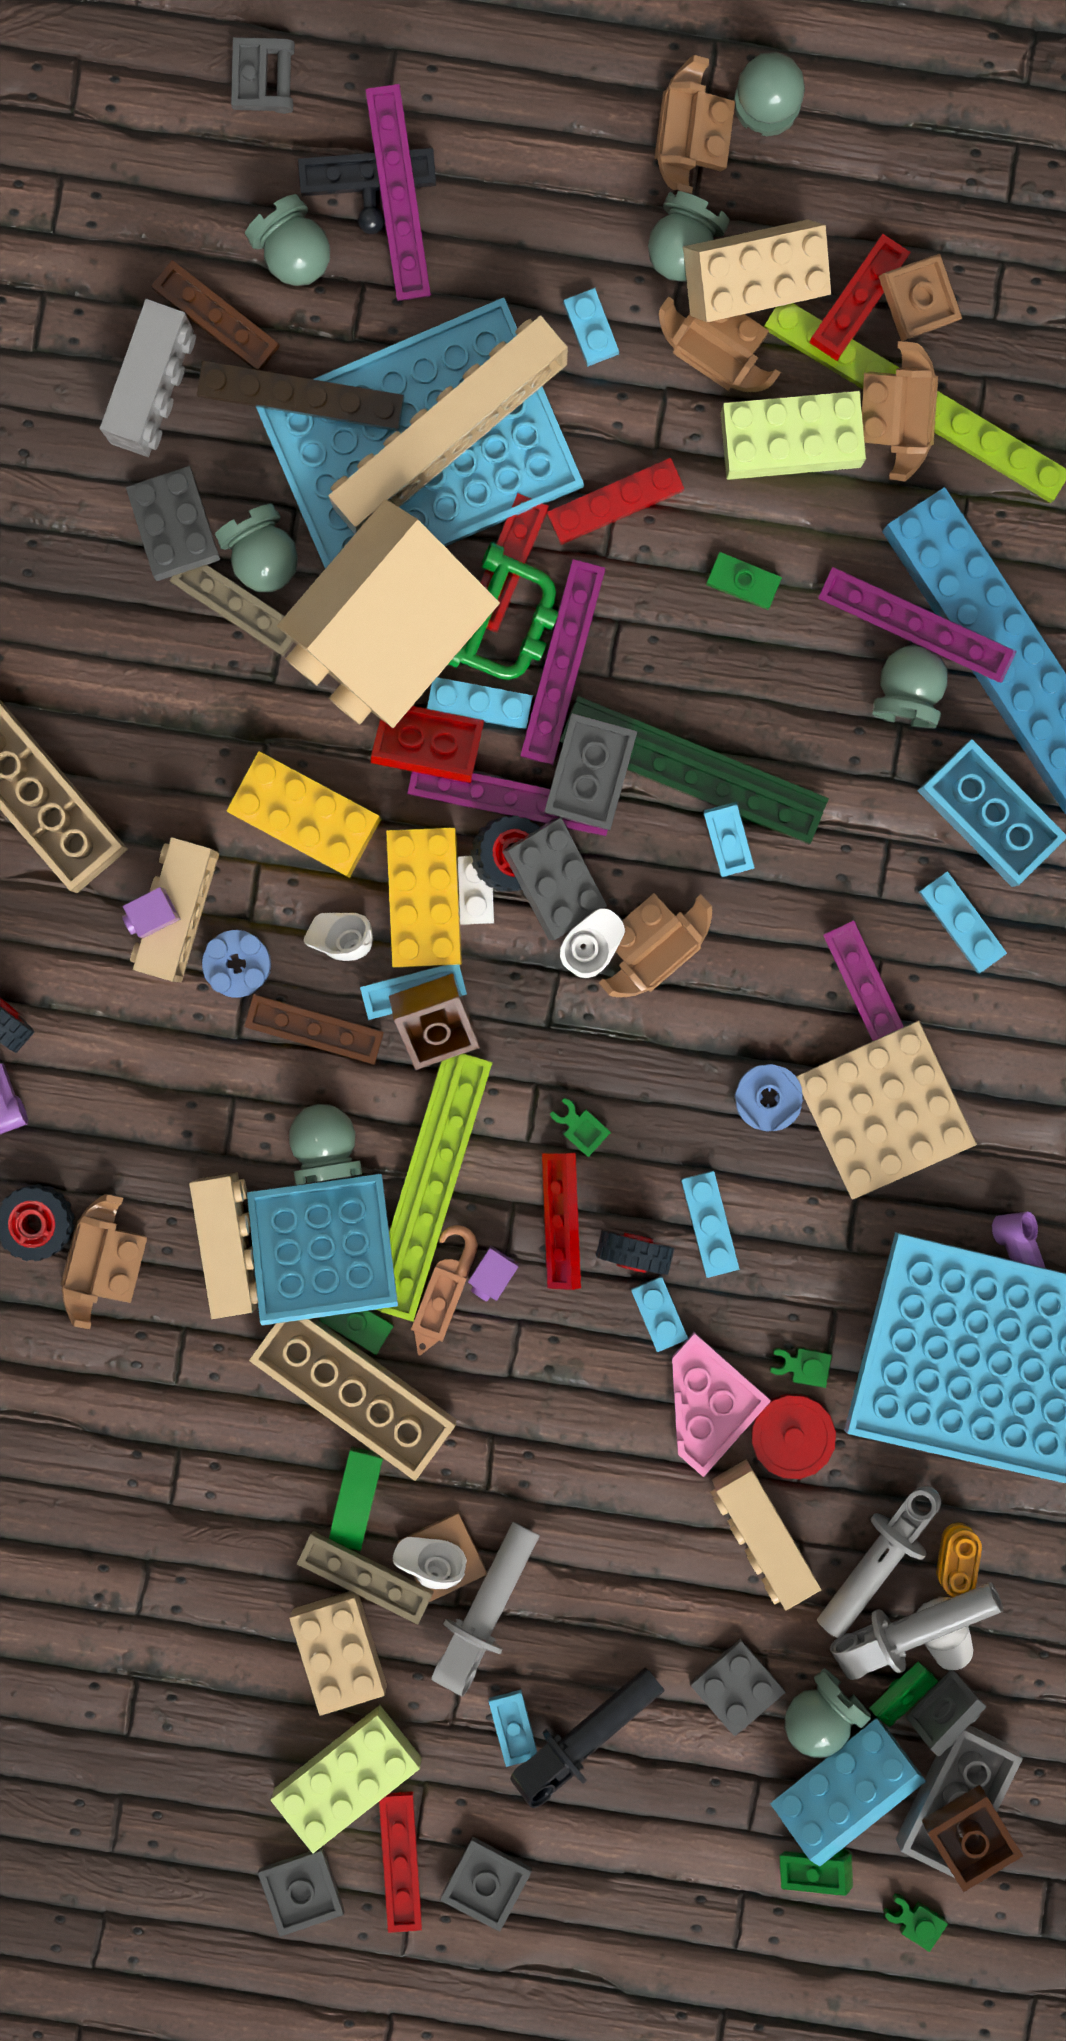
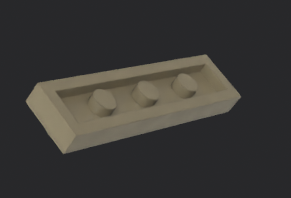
[169,565,293,657]
[297,1531,434,1625]

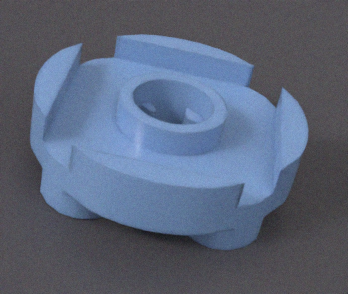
[202,930,271,998]
[734,1064,803,1131]

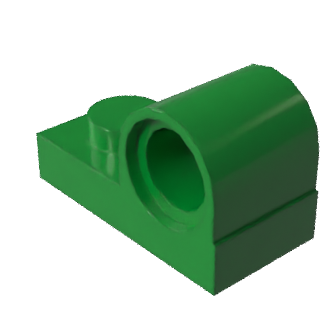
[780,1848,853,1896]

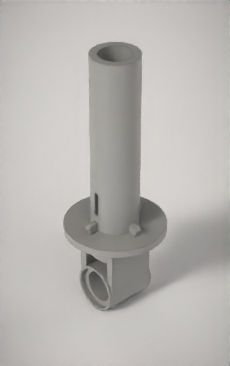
[817,1486,941,1638]
[432,1522,540,1697]
[830,1582,1003,1680]

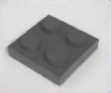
[690,1638,786,1737]
[906,1670,986,1757]
[440,1836,532,1932]
[258,1847,345,1937]

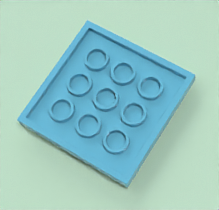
[247,1174,398,1325]

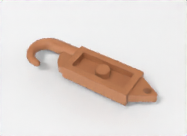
[411,1225,478,1356]

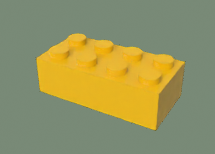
[227,751,381,878]
[386,828,462,968]

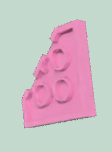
[672,1332,771,1477]

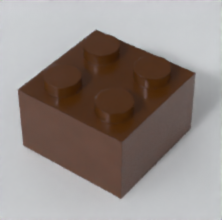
[389,973,480,1070]
[922,1785,1023,1892]

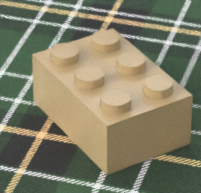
[289,1591,387,1716]

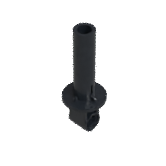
[510,1667,665,1808]

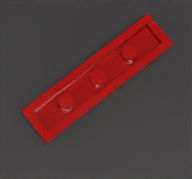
[809,234,911,361]
[547,458,685,545]
[480,493,549,633]
[542,1153,581,1290]
[379,1791,422,1933]

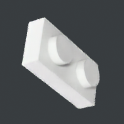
[458,856,494,925]

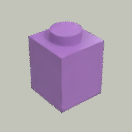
[122,887,181,938]
[468,1245,519,1301]

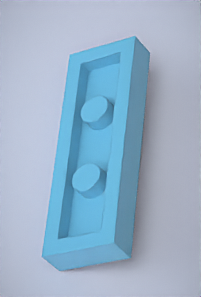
[427,677,533,730]
[919,871,1007,973]
[360,965,467,1020]
[681,1171,740,1278]

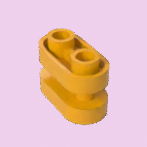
[936,1523,982,1597]

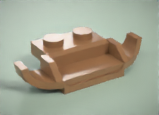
[655,55,735,194]
[659,296,781,392]
[862,341,938,481]
[599,893,712,997]
[60,1194,147,1329]

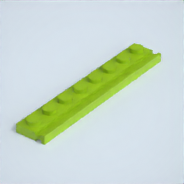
[375,1053,493,1322]

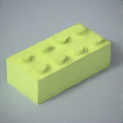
[721,391,866,480]
[271,1705,422,1853]

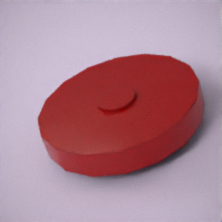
[751,1394,836,1479]

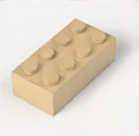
[683,220,831,322]
[130,837,220,983]
[189,1172,258,1319]
[710,1459,821,1610]

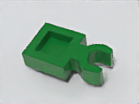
[550,1098,611,1157]
[769,1347,832,1388]
[883,1893,948,1952]

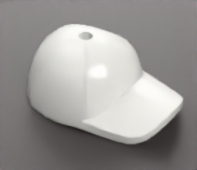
[560,908,625,978]
[304,913,373,961]
[393,1537,467,1589]
[917,1596,973,1670]

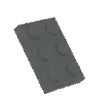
[126,466,220,581]
[544,713,637,831]
[502,817,607,940]

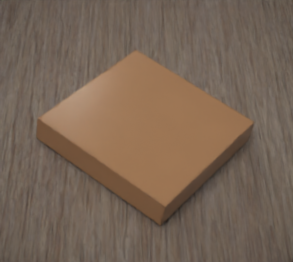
[879,254,962,341]
[398,1511,488,1602]

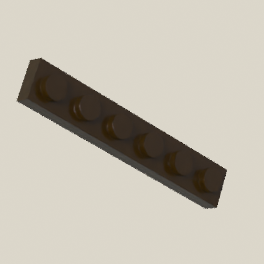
[197,361,404,431]

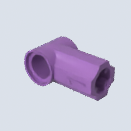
[0,1063,28,1134]
[992,1212,1046,1268]

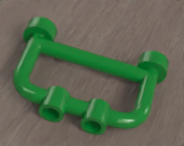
[448,542,558,680]

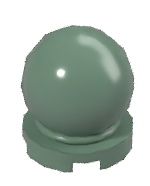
[734,52,805,137]
[648,191,730,282]
[245,194,331,286]
[215,504,298,592]
[872,644,948,728]
[289,1104,362,1185]
[784,1668,871,1758]

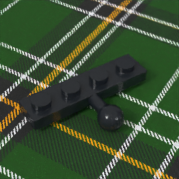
[298,148,436,234]

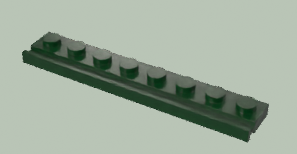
[559,696,829,845]

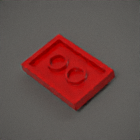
[371,706,484,783]

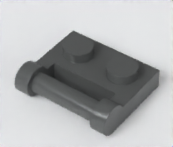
[231,38,295,114]

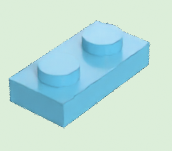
[563,288,619,367]
[704,802,754,877]
[631,1276,688,1352]
[489,1690,538,1767]

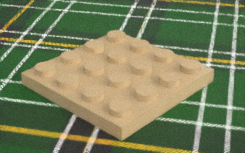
[796,1020,977,1200]

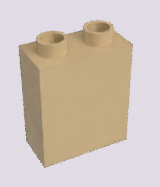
[277,499,500,728]

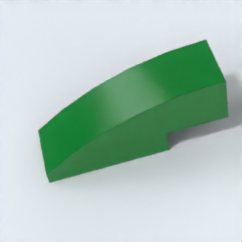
[329,1446,383,1551]

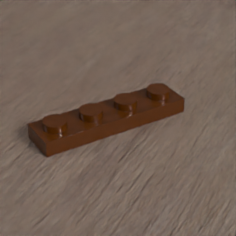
[151,260,280,371]
[244,994,384,1065]

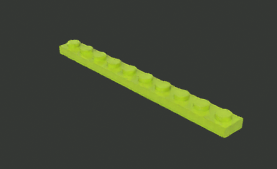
[764,303,1066,503]

